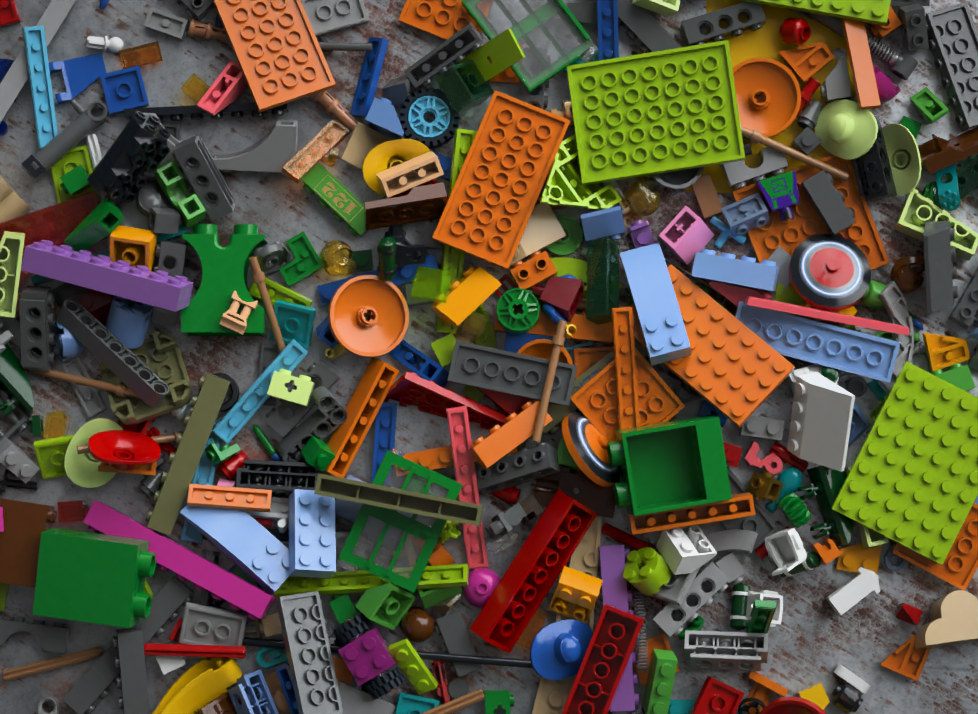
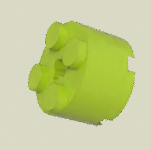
[623,547,672,596]

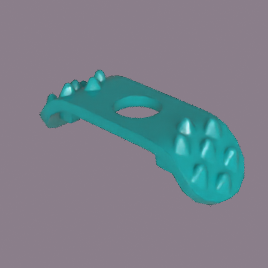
[936,163,960,211]

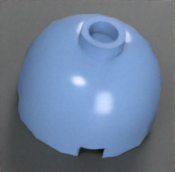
[53,321,84,361]

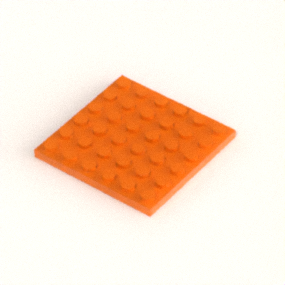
[732,154,890,286]

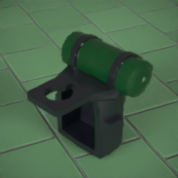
[377,224,426,281]

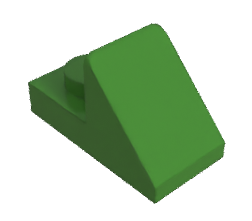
[910,87,950,124]

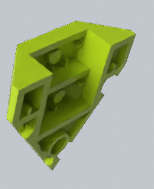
[540,134,622,210]

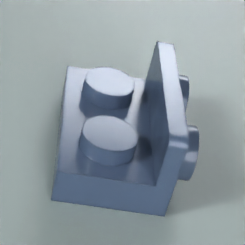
[721,193,770,237]

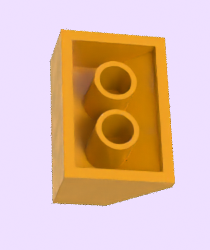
[430,266,502,326]

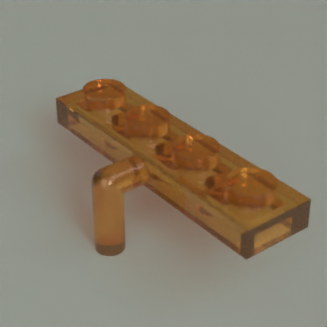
[282,118,350,184]

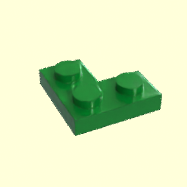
[279,231,324,287]

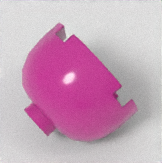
[872,63,902,102]
[462,568,501,608]

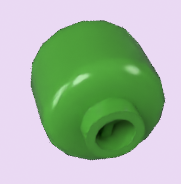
[861,280,887,310]

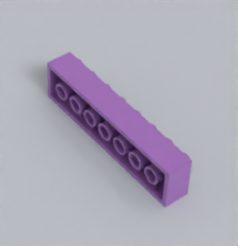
[21,240,194,312]

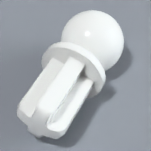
[86,35,124,53]

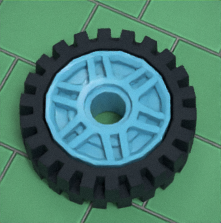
[399,87,459,149]

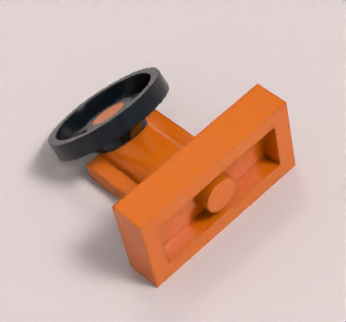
[738,671,788,714]

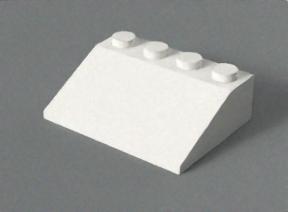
[787,372,855,472]

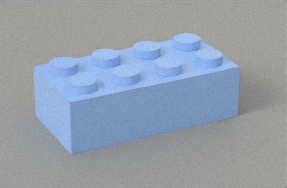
[691,249,780,291]
[289,489,336,578]

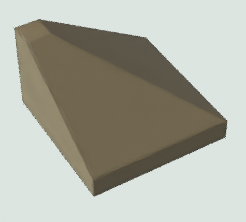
[433,593,461,617]

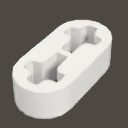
[833,664,871,695]

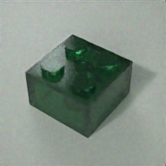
[436,59,494,113]

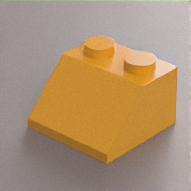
[110,225,157,271]

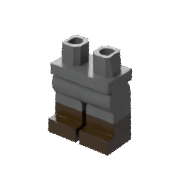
[485,494,544,538]

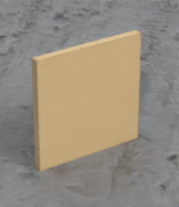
[341,122,391,170]

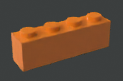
[469,400,553,470]

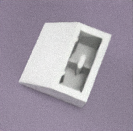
[656,525,717,575]

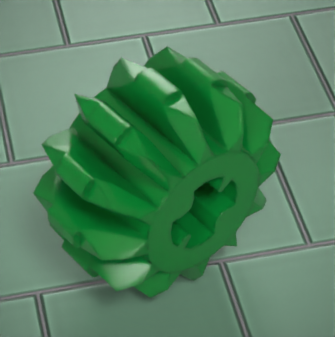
[778,492,811,528]

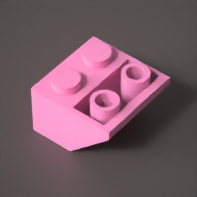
[657,206,714,265]

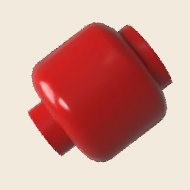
[779,18,811,45]

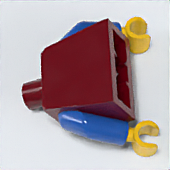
[532,274,594,339]

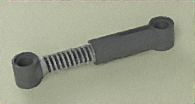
[799,11,918,80]

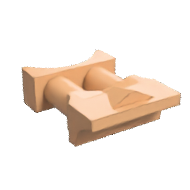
[219,291,258,335]

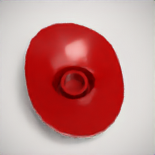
[88,430,161,471]

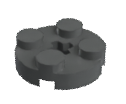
[250,241,291,276]

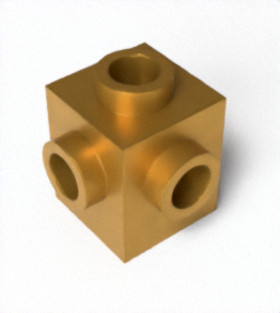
[746,471,784,502]

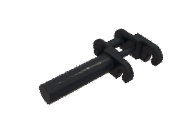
[0,469,38,496]

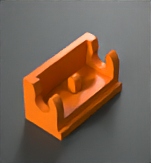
[809,538,843,565]

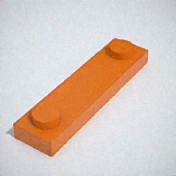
[187,484,272,512]

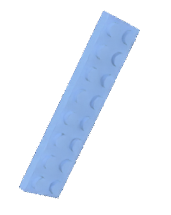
[735,301,901,383]

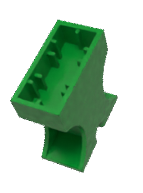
[181,224,268,336]

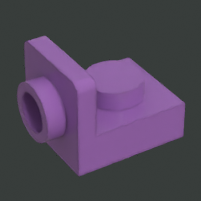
[628,219,655,249]

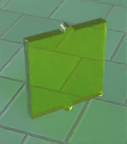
[411,266,454,303]

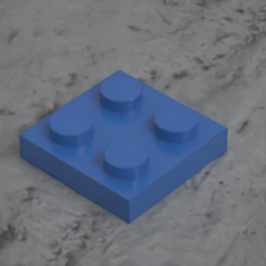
[100,65,150,115]

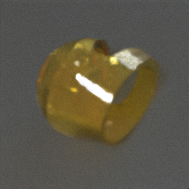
[624,176,661,216]
[320,240,357,276]

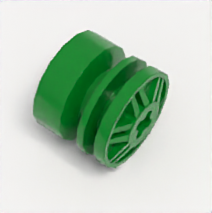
[496,288,540,334]

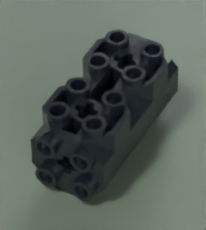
[87,111,171,203]

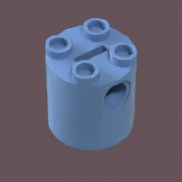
[106,295,153,349]

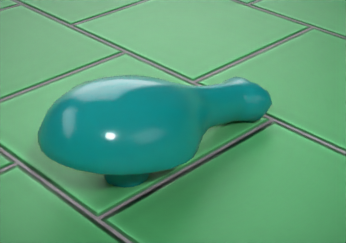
[765,467,803,513]

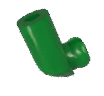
[678,615,704,640]

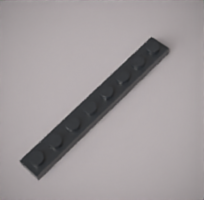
[124,102,289,121]

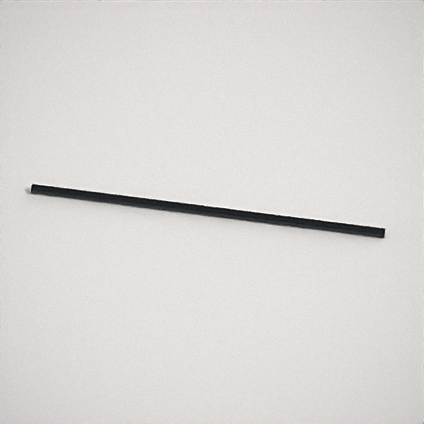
[243,637,533,668]

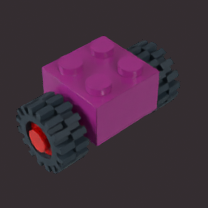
[333,613,405,700]

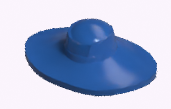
[530,619,593,680]

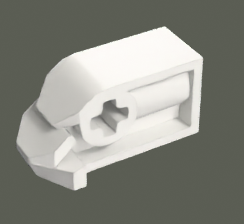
[826,567,880,615]

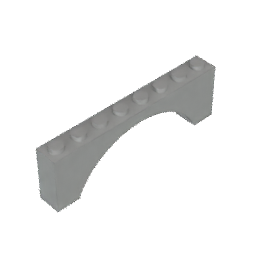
[143,113,298,175]

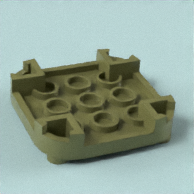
[99,331,192,425]

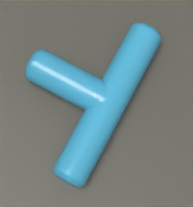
[710,216,747,248]

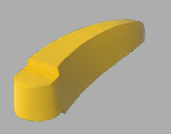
[152,658,242,714]

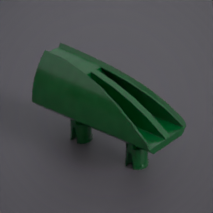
[0,343,35,418]
[797,465,853,547]

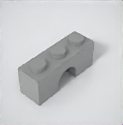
[721,147,788,190]

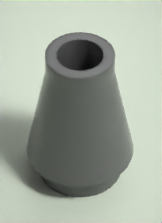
[797,100,823,130]
[138,467,164,498]

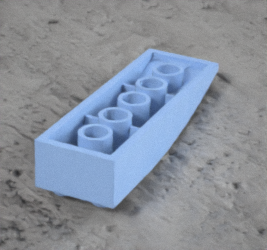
[620,243,691,366]
[180,483,289,594]

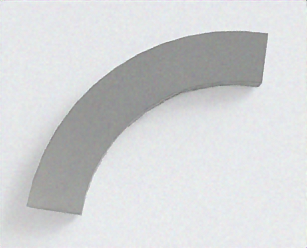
[876,281,914,395]
[705,529,758,553]

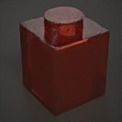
[57,500,89,523]

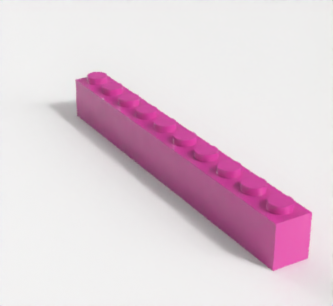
[83,500,276,621]

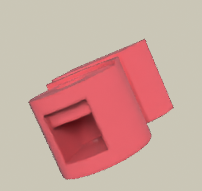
[743,441,783,474]

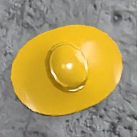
[362,139,430,196]

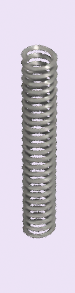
[633,592,649,672]

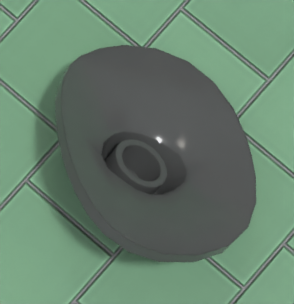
[115,180,174,230]

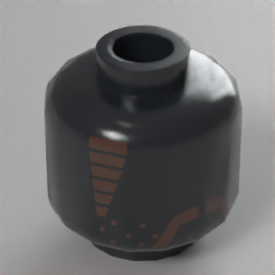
[832,683,864,714]

